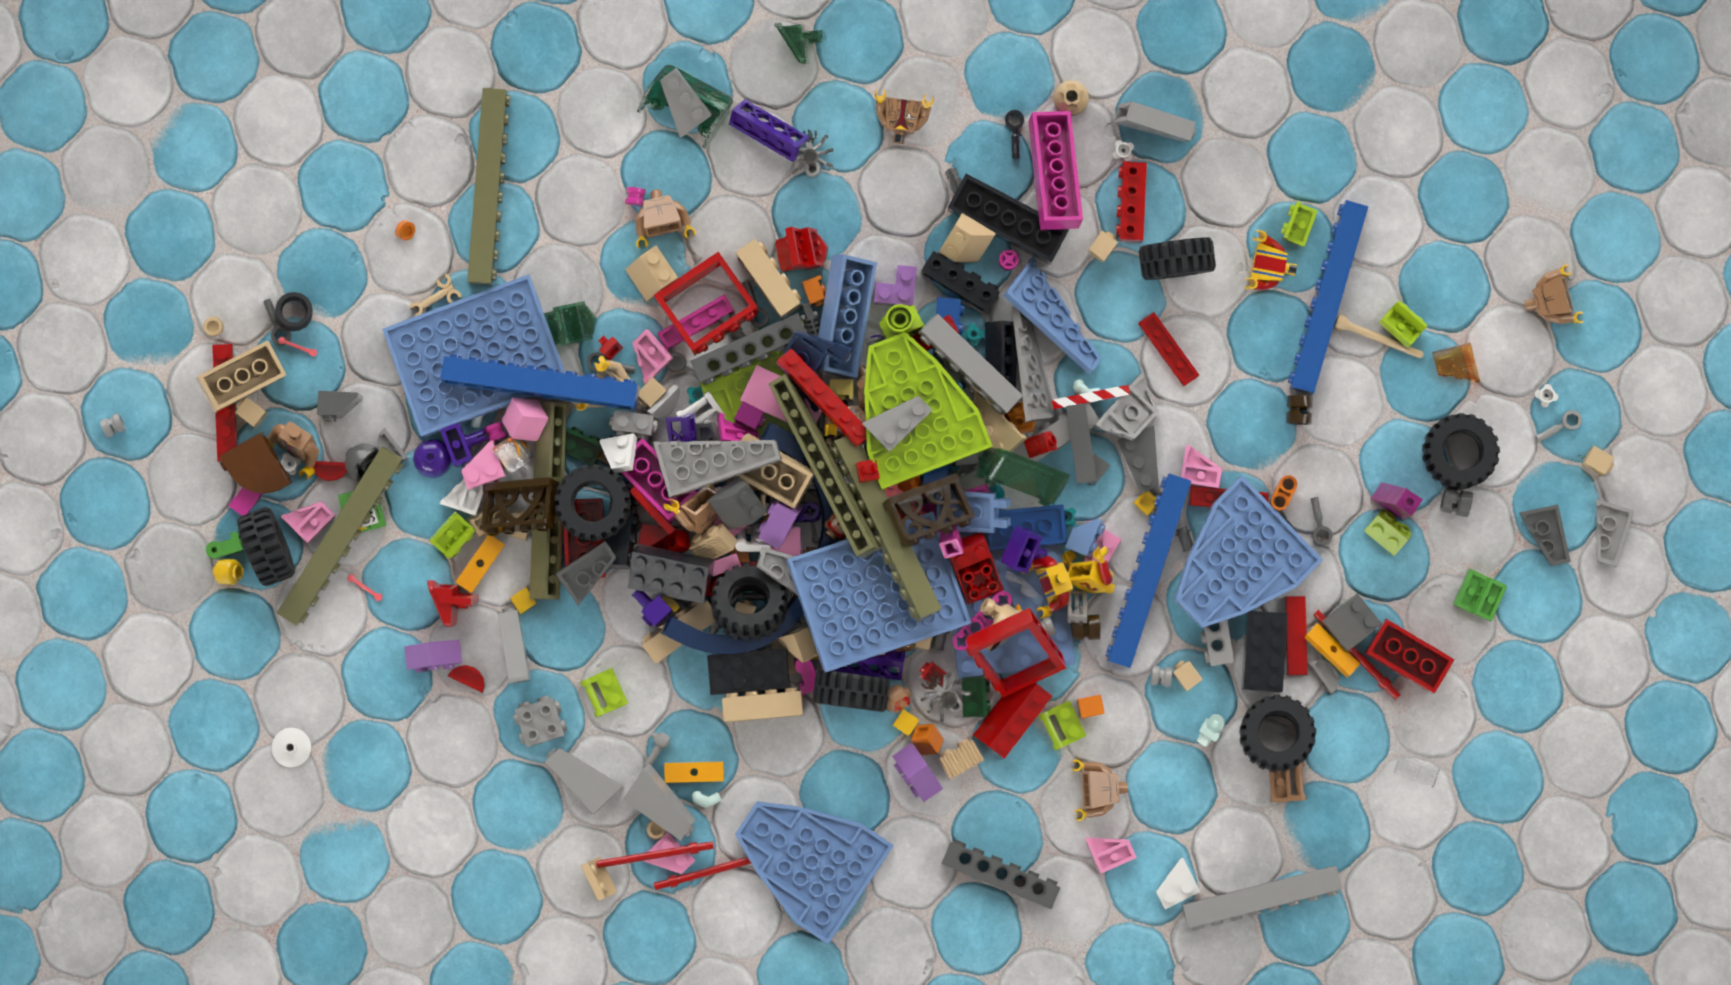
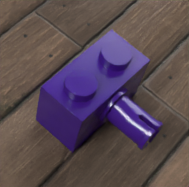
[440,422,487,468]
[1000,525,1047,574]
[631,590,674,627]

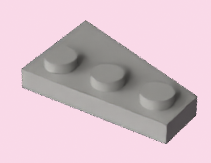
[660,68,712,138]
[862,396,932,452]
[1596,499,1634,567]

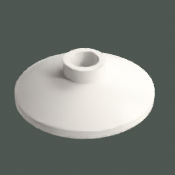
[272,728,311,767]

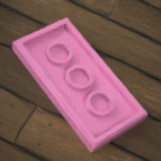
[740,365,822,423]

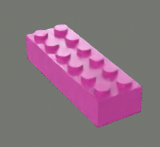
[1028,111,1083,230]

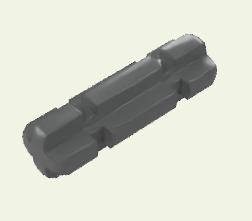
[946,167,961,194]

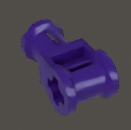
[795,502,821,524]

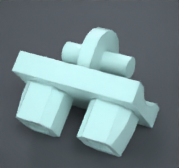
[1197,714,1225,747]

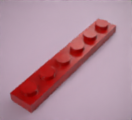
[212,344,237,462]
[776,348,867,447]

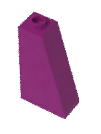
[1370,482,1423,520]

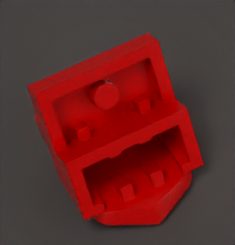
[775,226,828,272]
[427,580,479,627]

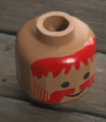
[825,513,846,540]
[886,684,912,713]

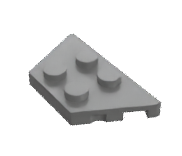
[1093,373,1159,441]

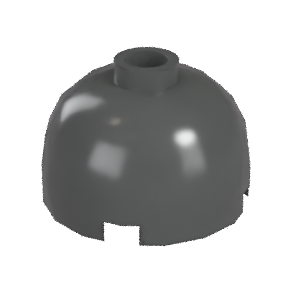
[345,443,380,483]

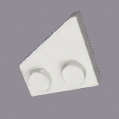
[600,433,637,473]
[440,478,484,516]
[1156,857,1200,909]

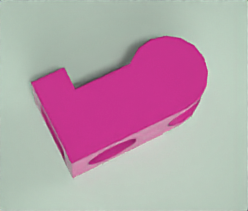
[939,527,964,559]
[794,657,816,695]

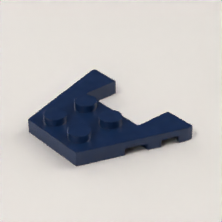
[778,331,853,412]

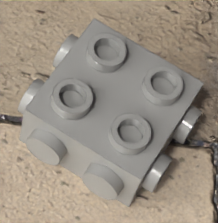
[609,410,659,441]
[513,695,568,747]

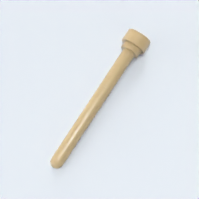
[1333,314,1424,358]

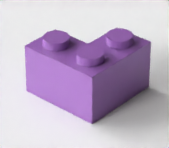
[874,265,917,307]
[758,499,803,549]
[404,640,462,673]
[892,743,943,802]

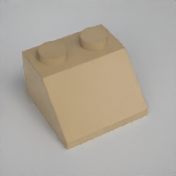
[939,213,996,262]
[625,246,678,302]

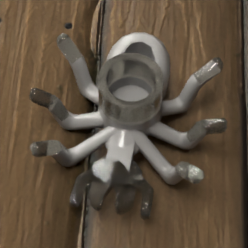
[792,129,834,178]
[920,672,972,722]

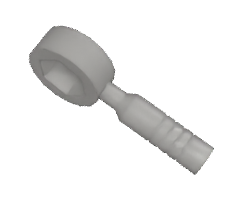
[1536,410,1582,442]

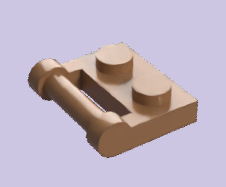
[1269,762,1307,802]

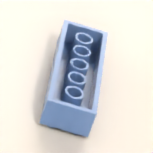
[818,254,877,378]

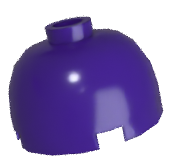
[413,439,452,478]

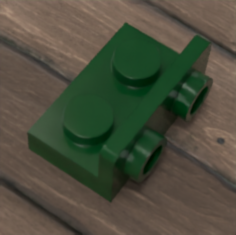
[565,426,602,466]
[961,677,991,717]

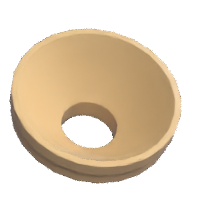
[1053,80,1089,116]

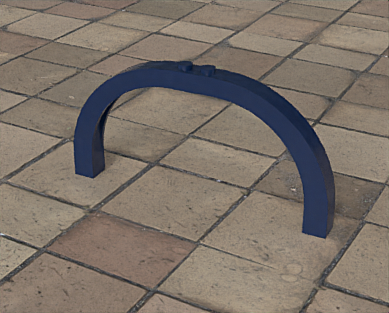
[661,423,839,654]

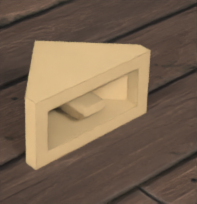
[777,627,818,663]

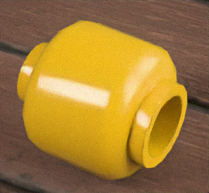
[213,559,243,585]

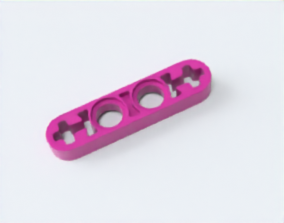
[952,591,1012,651]

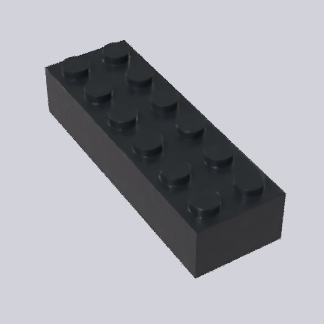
[947,173,1069,265]

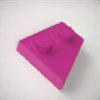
[717,413,759,441]

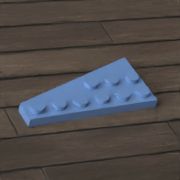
[1003,256,1101,374]

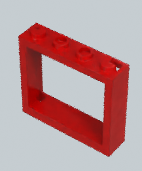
[654,252,759,356]
[966,608,1066,697]

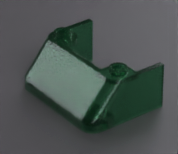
[637,65,733,148]
[974,448,1070,507]

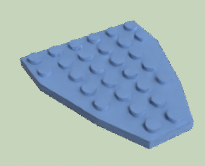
[1174,475,1323,628]
[735,801,894,944]

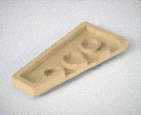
[971,386,1027,461]

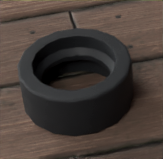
[275,292,313,331]

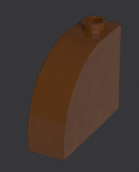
[219,432,293,493]

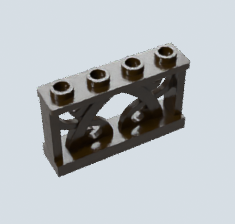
[882,473,976,547]
[479,477,560,536]

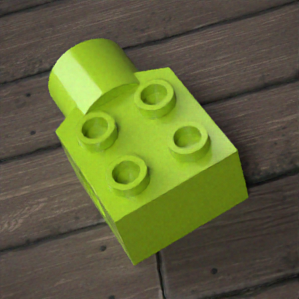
[879,304,924,339]

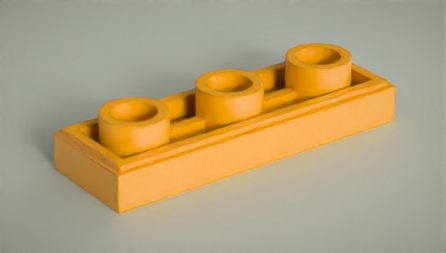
[456,536,505,593]
[1304,623,1361,678]
[664,762,724,783]

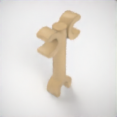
[409,274,462,316]

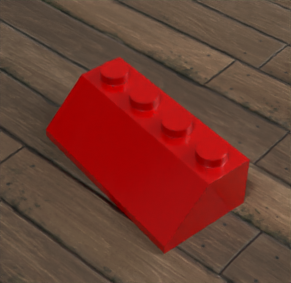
[973,683,1052,759]

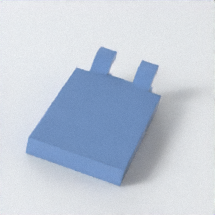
[936,491,1011,533]

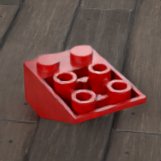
[949,532,1004,604]

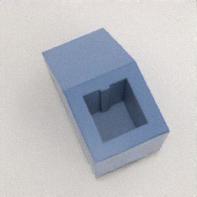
[1065,518,1106,557]

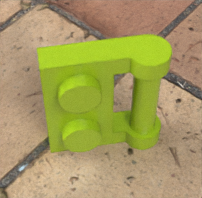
[580,668,629,718]
[1038,700,1086,751]

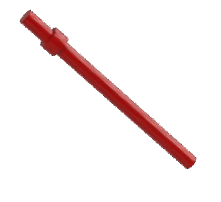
[1313,609,1401,700]
[596,841,714,869]
[653,857,751,891]

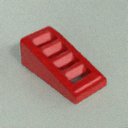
[653,529,690,553]

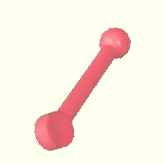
[278,337,317,357]
[347,574,383,601]

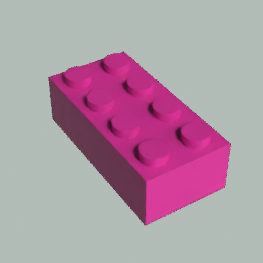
[619,438,697,524]

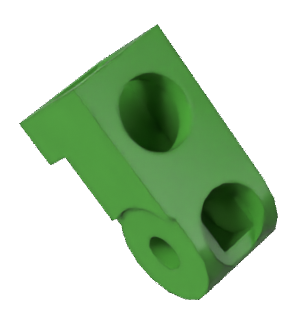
[206,531,245,559]

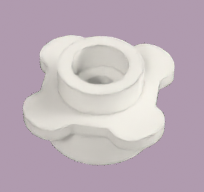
[1113,140,1134,161]
[1535,384,1558,407]
[281,453,301,475]

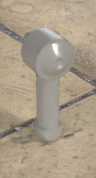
[643,732,670,769]

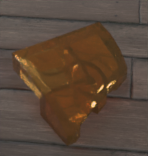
[1432,343,1480,383]

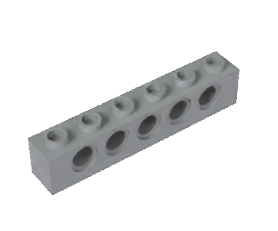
[1187,550,1234,667]

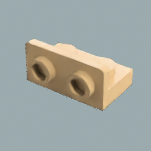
[581,857,617,901]

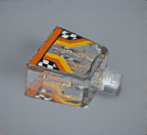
[492,436,534,479]

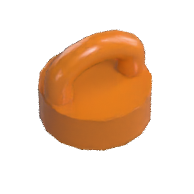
[395,220,415,241]

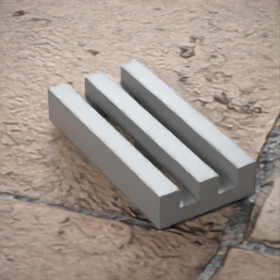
[1067,590,1087,623]

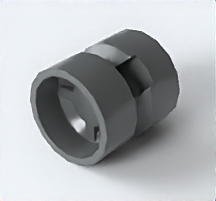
[1440,487,1473,517]

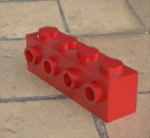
[1116,161,1147,243]

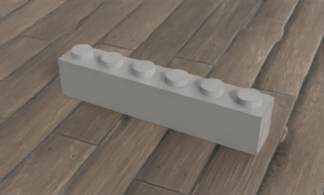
[918,314,1023,414]

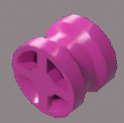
[625,187,646,206]
[999,250,1019,271]
[484,422,508,442]

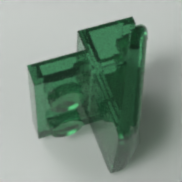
[774,22,826,65]
[544,301,597,346]

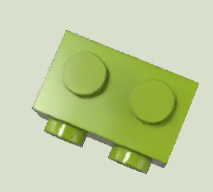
[1281,201,1318,247]
[1378,300,1428,348]
[1364,509,1412,556]
[429,511,476,559]

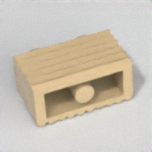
[689,523,737,559]
[938,738,984,780]

